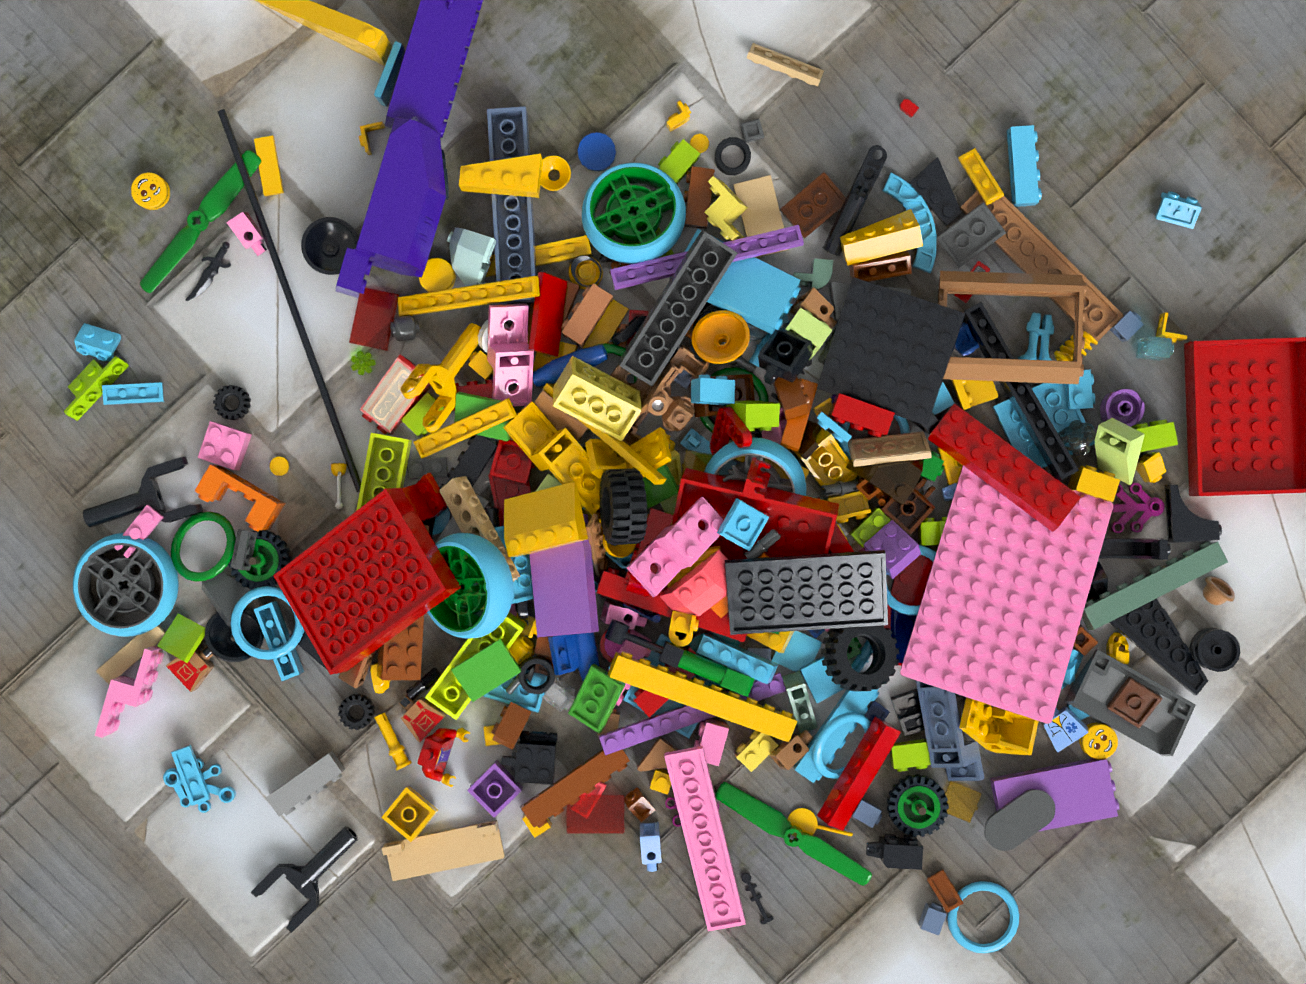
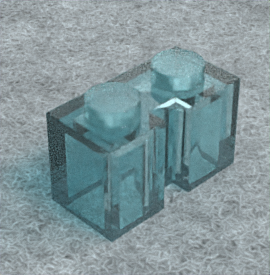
[1136,336,1174,361]

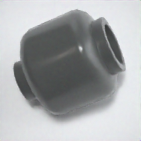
[390,315,419,341]

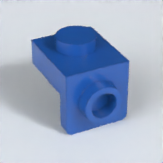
[955,322,979,356]

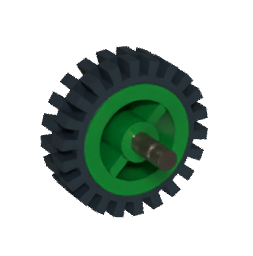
[228,530,291,590]
[887,774,949,837]

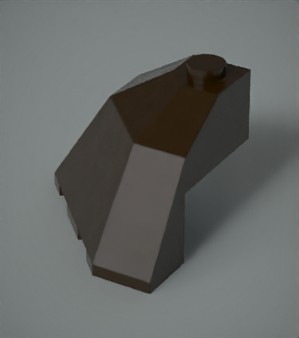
[846,459,924,505]

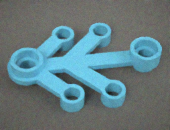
[163,758,236,813]

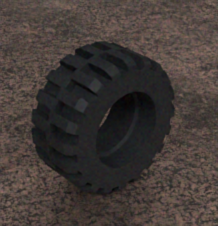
[599,468,647,545]
[821,625,900,691]

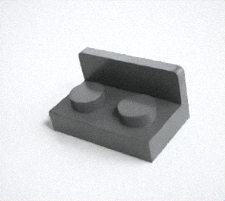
[231,529,257,571]

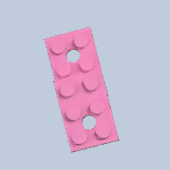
[487,304,534,407]
[627,497,724,597]
[95,645,164,738]

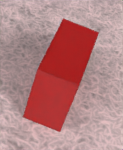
[899,99,919,118]

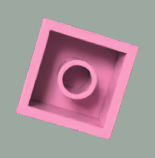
[198,421,252,470]
[694,718,729,766]

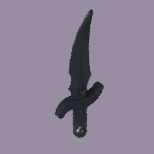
[186,242,231,301]

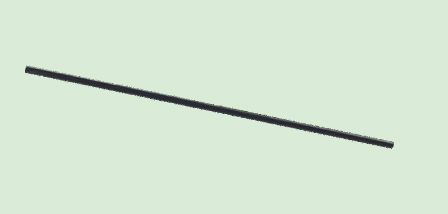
[218,109,361,492]

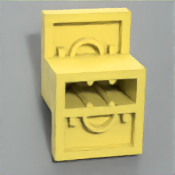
[705,176,748,241]

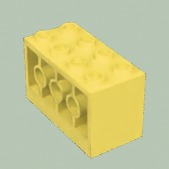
[553,356,642,441]

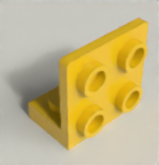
[951,379,998,410]

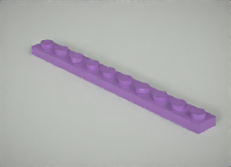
[610,225,804,290]
[599,672,786,755]

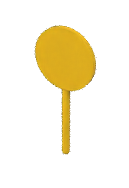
[788,808,853,838]

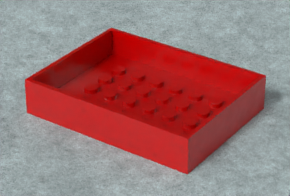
[1184,337,1306,496]
[666,468,839,587]
[273,488,461,675]

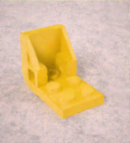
[585,427,672,479]
[959,697,1039,755]

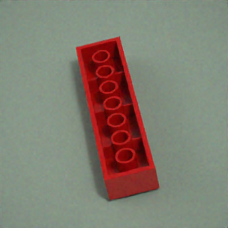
[928,403,1081,532]
[596,567,747,642]

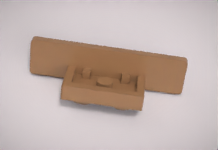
[586,514,608,576]

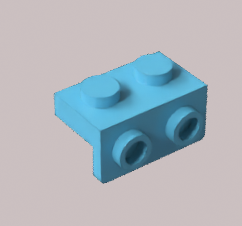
[74,323,121,362]
[1066,369,1095,410]

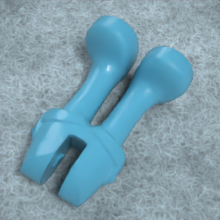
[1018,312,1054,360]

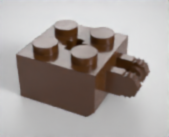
[880,477,936,536]

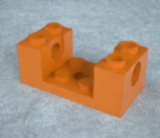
[195,464,286,532]

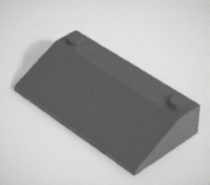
[1064,649,1196,756]

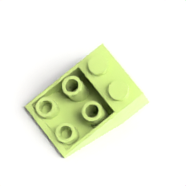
[1095,418,1145,485]

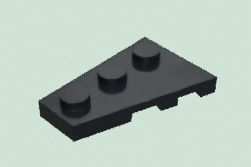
[909,157,962,226]

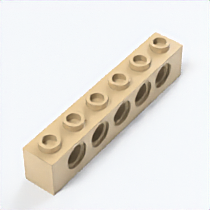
[439,476,520,582]

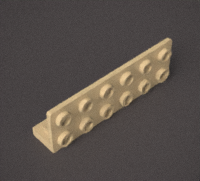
[382,820,505,881]

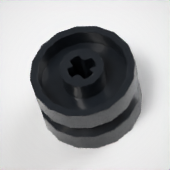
[1190,627,1241,672]

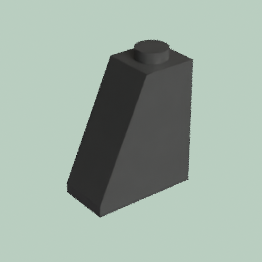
[202,567,251,627]

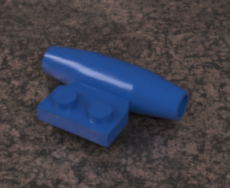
[533,344,608,387]
[548,632,599,682]

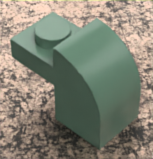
[792,258,833,291]

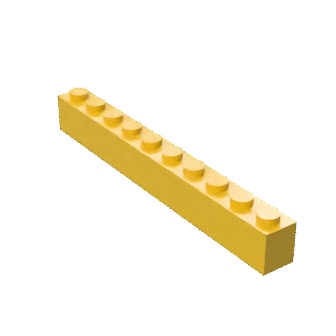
[607,651,797,742]

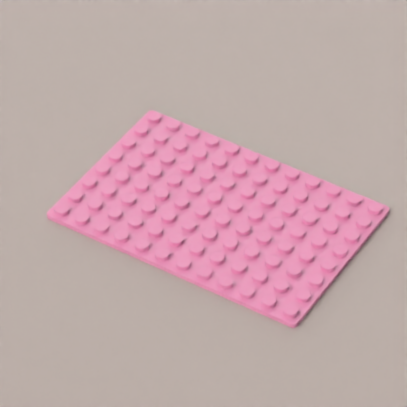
[900,466,1113,724]

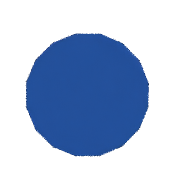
[578,132,616,171]

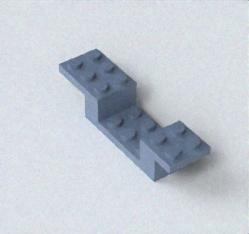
[916,681,984,781]

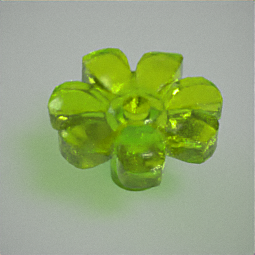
[351,351,376,376]

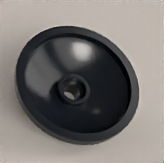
[301,217,359,275]
[205,609,264,662]

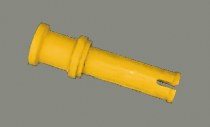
[374,712,412,770]

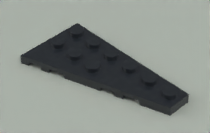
[1109,598,1209,695]

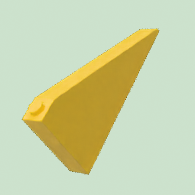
[255,0,393,66]

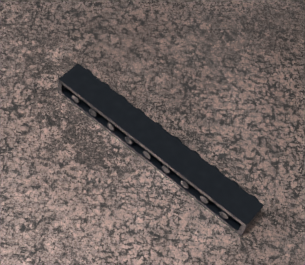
[964,302,1079,481]

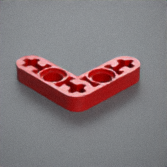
[710,407,752,456]

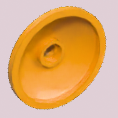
[692,310,750,364]

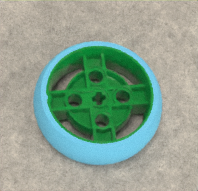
[582,163,686,264]
[427,533,513,639]

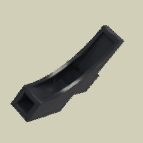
[1098,538,1171,560]

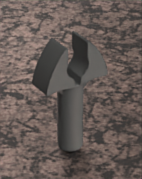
[506,665,534,694]

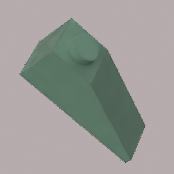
[782,671,818,734]

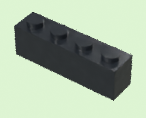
[440,435,498,489]

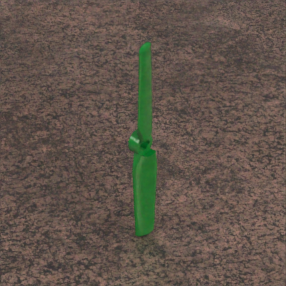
[140,150,262,293]
[715,782,872,886]

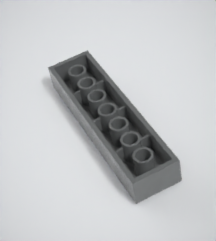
[617,230,738,386]

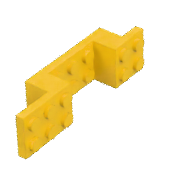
[503,401,603,535]

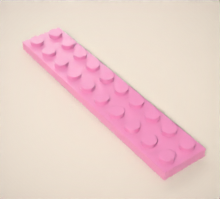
[664,746,746,931]

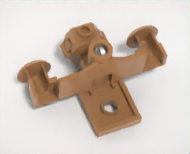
[610,344,709,446]

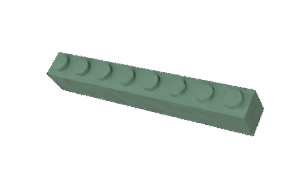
[1082,541,1228,630]

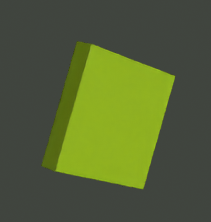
[157,613,206,663]

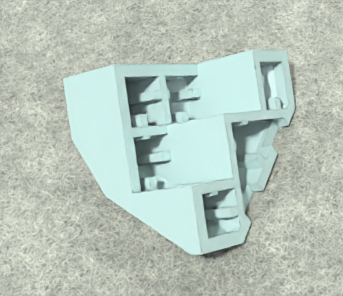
[447,227,496,286]

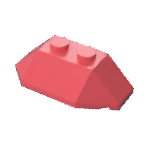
[660,549,728,616]

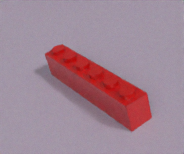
[817,717,901,831]

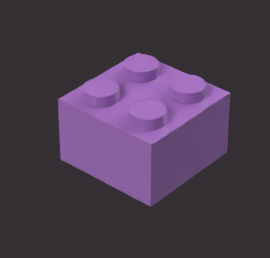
[864,520,921,579]
[467,760,523,818]

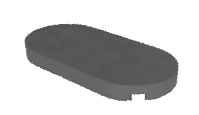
[984,789,1056,851]

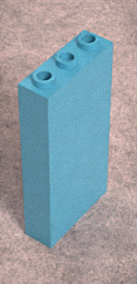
[670,229,802,335]

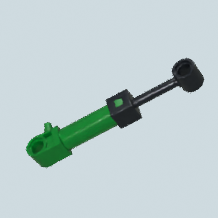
[605,619,755,697]

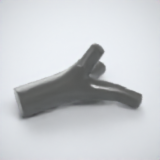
[731,356,757,373]
[722,465,748,482]

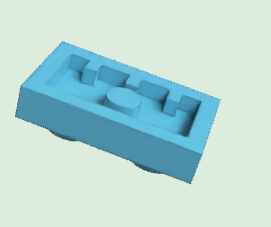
[1155,191,1202,229]

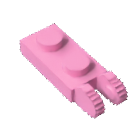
[114,505,163,558]

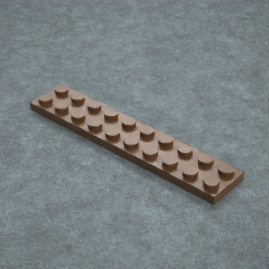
[960,191,1124,342]

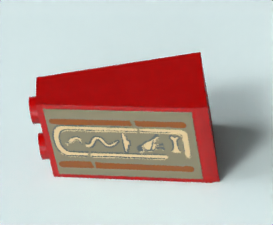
[360,354,431,435]

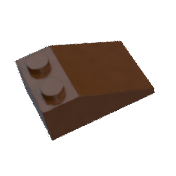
[694,374,755,418]

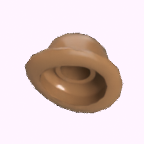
[1203,576,1235,606]

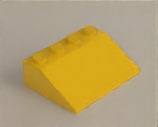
[504,481,588,557]

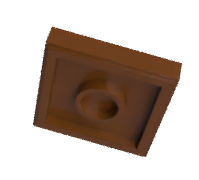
[1107,676,1163,729]

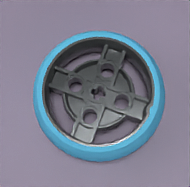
[73,533,179,637]

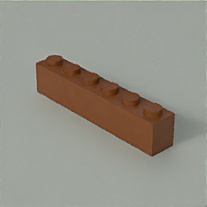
[520,749,630,828]

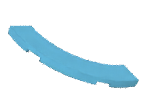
[882,173,937,274]

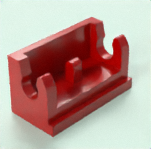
[742,457,771,500]

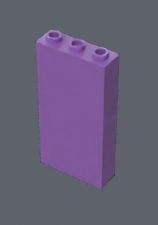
[530,514,599,637]
[990,758,1119,832]

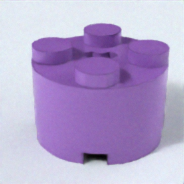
[1100,389,1145,427]

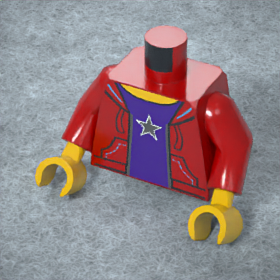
[417,728,470,787]

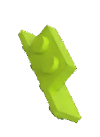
[64,356,129,421]

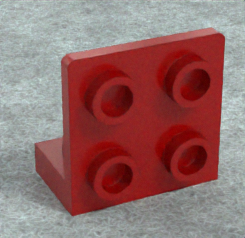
[402,472,448,521]

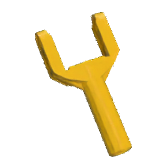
[400,323,481,432]

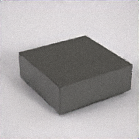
[741,119,764,143]

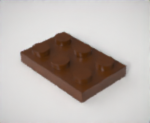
[780,172,846,239]

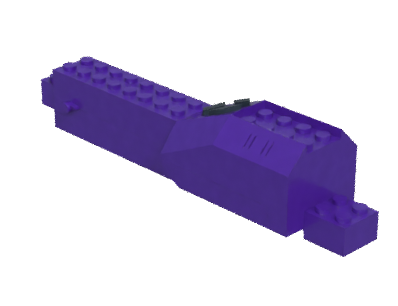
[335,0,483,298]

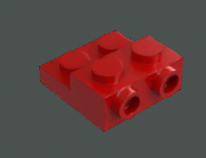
[489,440,535,485]

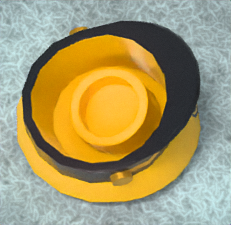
[569,255,603,290]

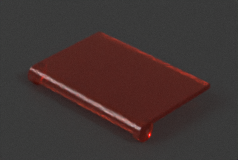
[349,288,399,351]
[567,795,624,834]

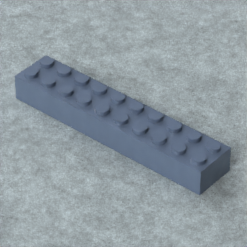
[487,106,537,305]

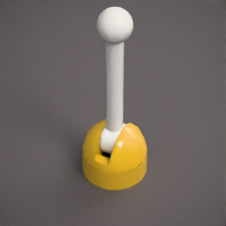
[331,463,346,509]

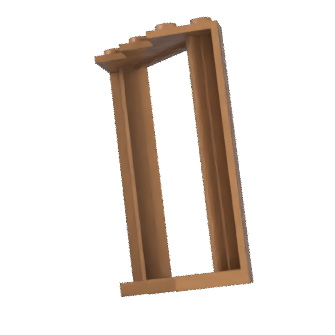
[938,271,1087,384]

